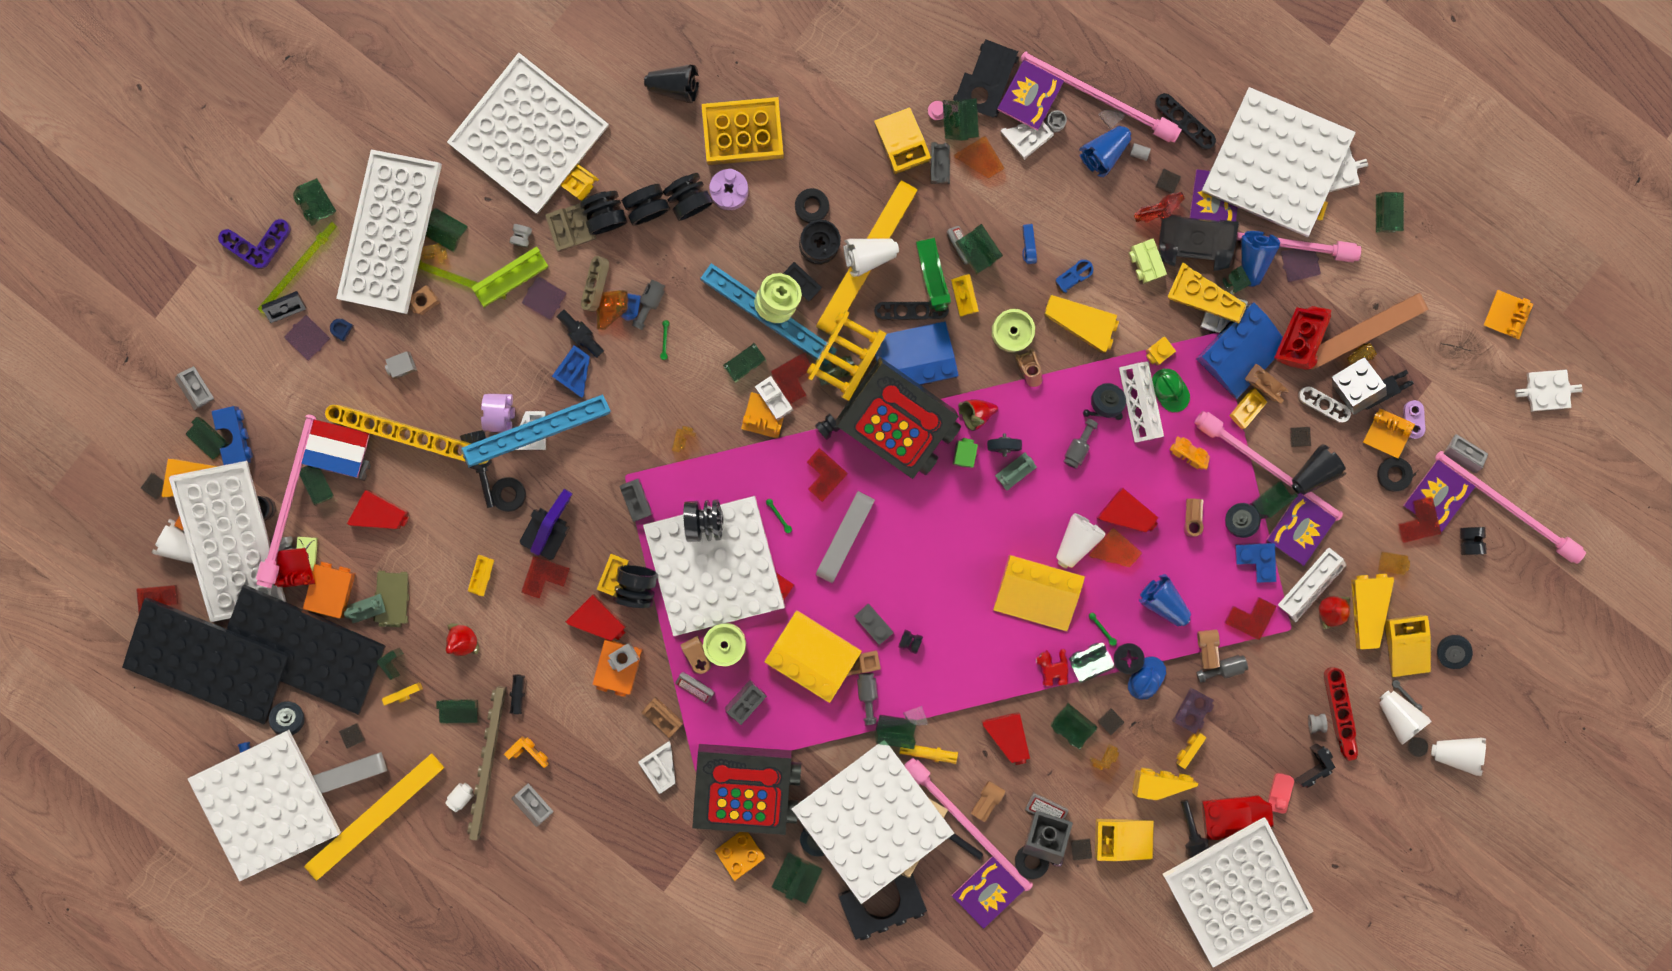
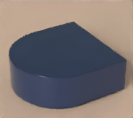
[330,319,354,341]

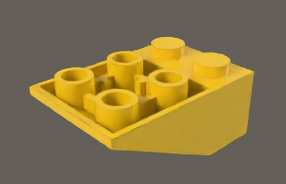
[874,107,931,175]
[1385,615,1431,677]
[1132,767,1198,800]
[1095,819,1154,861]

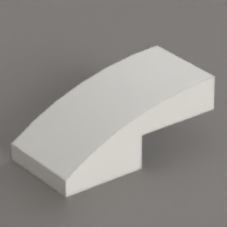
[755,376,793,421]

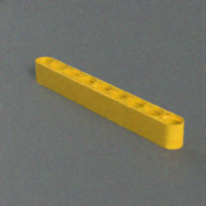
[816,180,918,336]
[325,405,489,464]
[304,753,445,881]

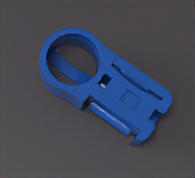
[1022,224,1037,264]
[1055,260,1093,293]

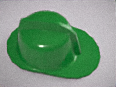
[1152,369,1190,412]

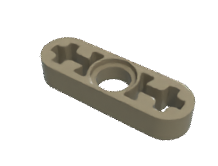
[581,256,609,312]

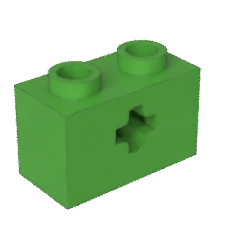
[953,438,978,468]

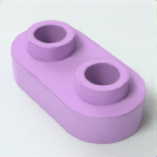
[1403,400,1425,439]

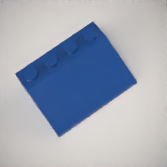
[1196,302,1283,399]
[875,321,959,385]

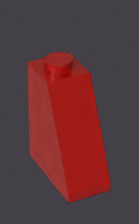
[1096,488,1159,532]
[347,490,409,529]
[565,594,627,641]
[981,712,1030,765]

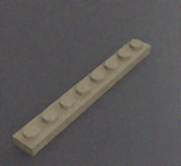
[467,686,507,841]

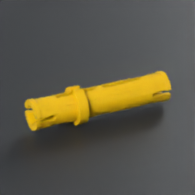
[899,742,958,764]

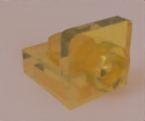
[421,244,448,265]
[672,426,697,453]
[1378,552,1410,575]

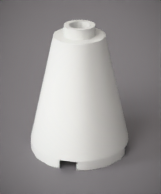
[843,239,899,277]
[1056,513,1106,568]
[151,519,193,564]
[1379,690,1432,745]
[1431,738,1486,776]

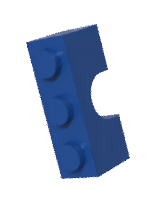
[211,406,253,465]

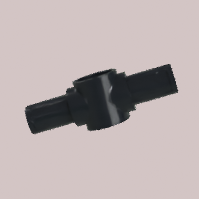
[556,309,605,358]

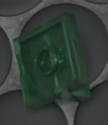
[943,98,979,141]
[955,224,1003,275]
[772,852,823,904]

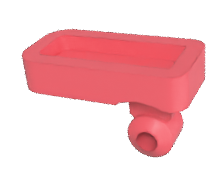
[1268,773,1294,814]

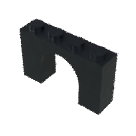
[838,873,927,941]

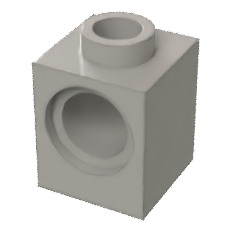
[385,351,417,379]
[608,643,640,672]

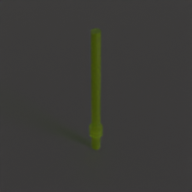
[257,221,337,313]
[417,259,507,300]

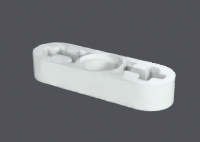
[1298,387,1351,423]

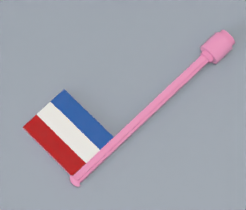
[256,415,370,588]

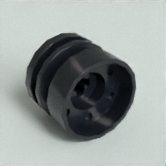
[663,173,713,221]
[579,191,628,235]
[799,219,841,265]
[683,499,724,542]
[613,565,658,608]

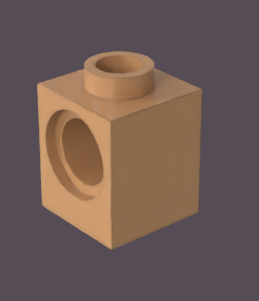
[409,285,440,315]

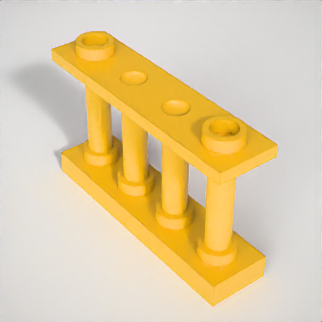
[807,310,887,401]

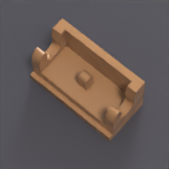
[1245,364,1289,404]
[641,697,683,738]

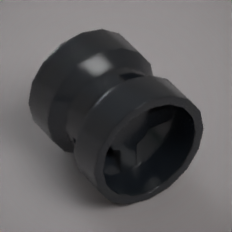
[815,413,840,440]
[898,629,923,654]

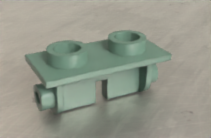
[818,356,855,386]
[995,452,1037,491]
[344,594,386,624]

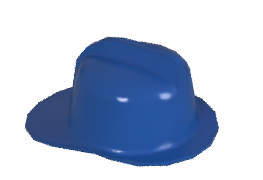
[1128,656,1166,699]

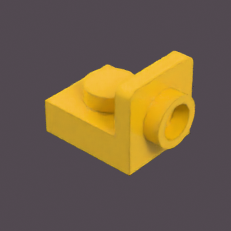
[1145,336,1176,366]

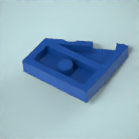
[552,345,590,398]

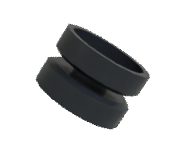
[621,184,670,226]

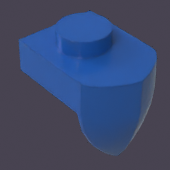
[618,292,641,321]

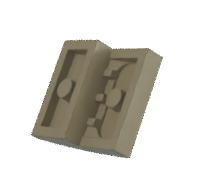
[545,204,596,251]

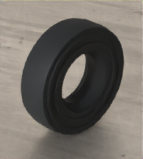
[795,188,829,223]
[1377,457,1413,492]
[491,477,526,512]
[1015,846,1050,879]

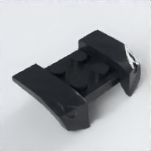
[1159,213,1239,271]

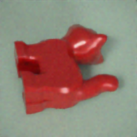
[1036,649,1069,686]

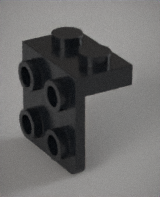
[520,508,571,560]
[1294,744,1336,788]

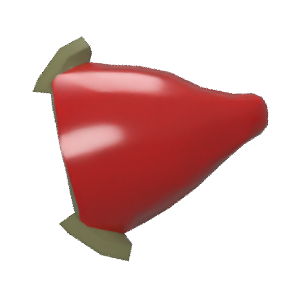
[958,399,999,431]
[1319,596,1350,629]
[446,623,479,656]

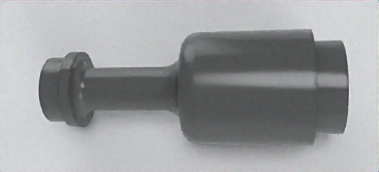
[632,280,665,330]
[1063,418,1098,469]
[1196,655,1248,683]
[857,673,878,725]

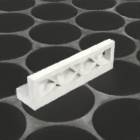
[1119,362,1164,443]
[1278,548,1346,622]

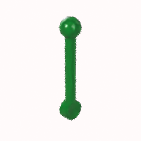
[660,320,670,360]
[766,499,792,533]
[1089,613,1117,646]

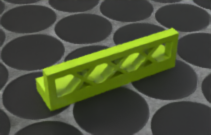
[471,246,549,308]

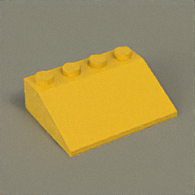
[702,97,784,165]
[993,555,1085,631]
[764,610,862,703]

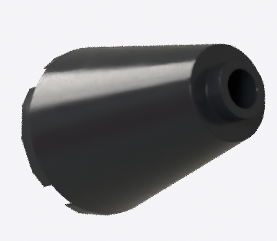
[644,64,699,103]
[1291,444,1346,495]

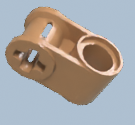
[1015,349,1043,387]
[680,636,711,674]

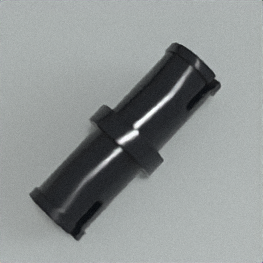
[510,674,525,714]

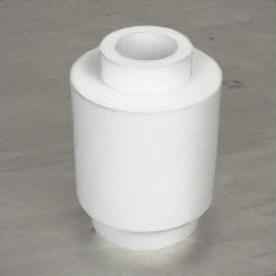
[445,783,474,812]

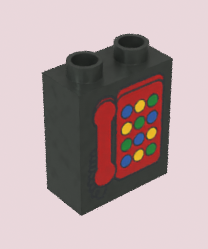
[836,357,961,479]
[692,744,801,835]

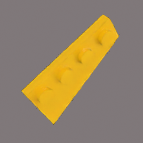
[1168,263,1247,323]

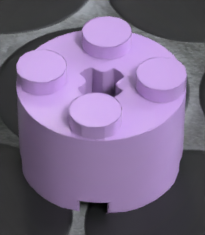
[709,169,749,210]
[481,394,515,432]

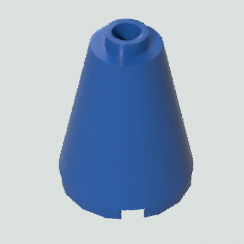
[1079,126,1131,177]
[1241,231,1280,287]
[1139,574,1191,627]

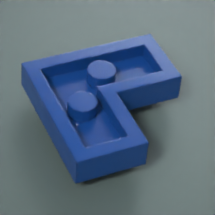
[1235,543,1276,583]

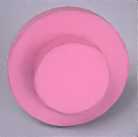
[928,101,947,120]

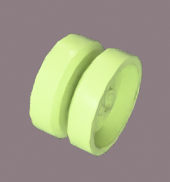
[754,273,802,323]
[991,309,1035,353]
[703,623,746,666]

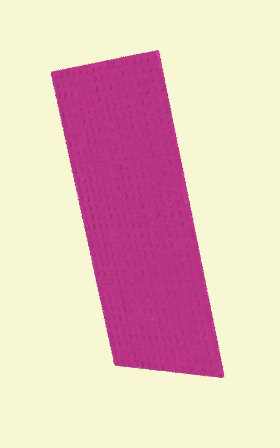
[625,333,1292,771]

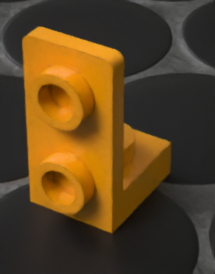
[504,736,549,768]

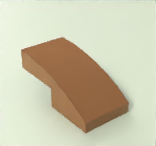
[847,650,881,676]

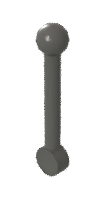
[1392,680,1422,711]

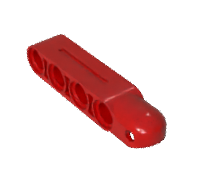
[1324,667,1358,761]

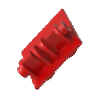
[273,548,315,587]

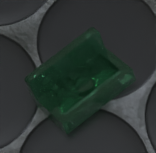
[293,178,336,226]
[1069,642,1115,684]
[1051,703,1098,749]

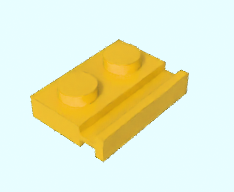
[560,164,599,201]

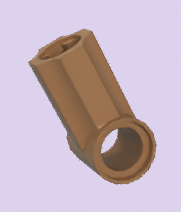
[1183,499,1204,537]
[1197,629,1220,669]
[971,781,1005,822]

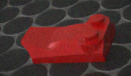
[1274,306,1331,370]
[1202,795,1274,840]

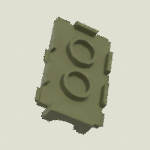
[373,571,409,627]

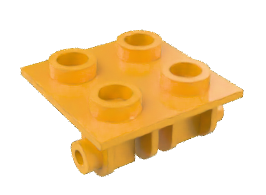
[1484,290,1533,339]
[741,392,784,438]
[1363,408,1415,459]
[1169,436,1210,470]
[714,832,765,881]

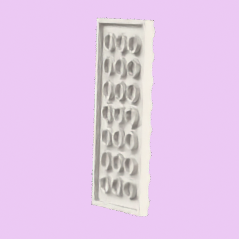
[336,150,442,314]
[169,461,286,622]

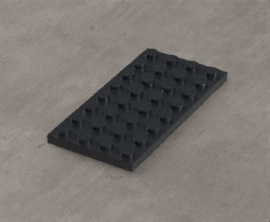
[227,585,386,715]
[122,597,290,724]

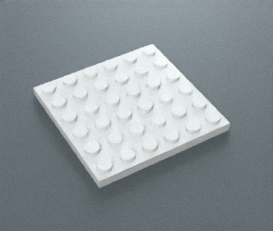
[447,53,609,215]
[1202,87,1356,237]
[643,496,785,636]
[188,730,341,881]
[791,739,954,904]
[1163,817,1314,967]

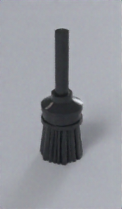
[460,430,495,508]
[1181,800,1210,858]

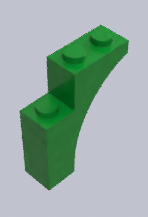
[915,238,951,311]

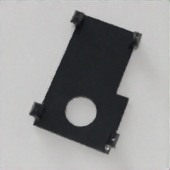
[952,39,1019,118]

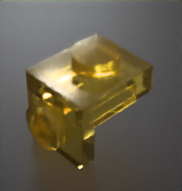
[1089,743,1119,770]

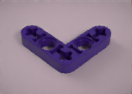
[218,219,291,269]
[530,489,573,556]

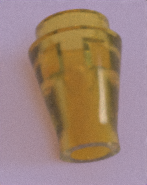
[1347,342,1377,365]

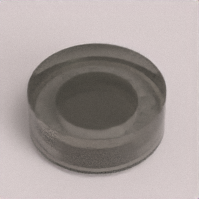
[1407,737,1428,757]

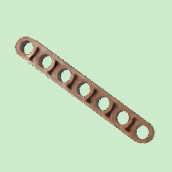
[1311,293,1429,370]

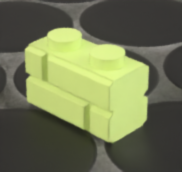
[1129,238,1167,284]

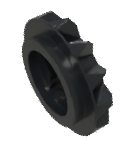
[1113,643,1145,674]

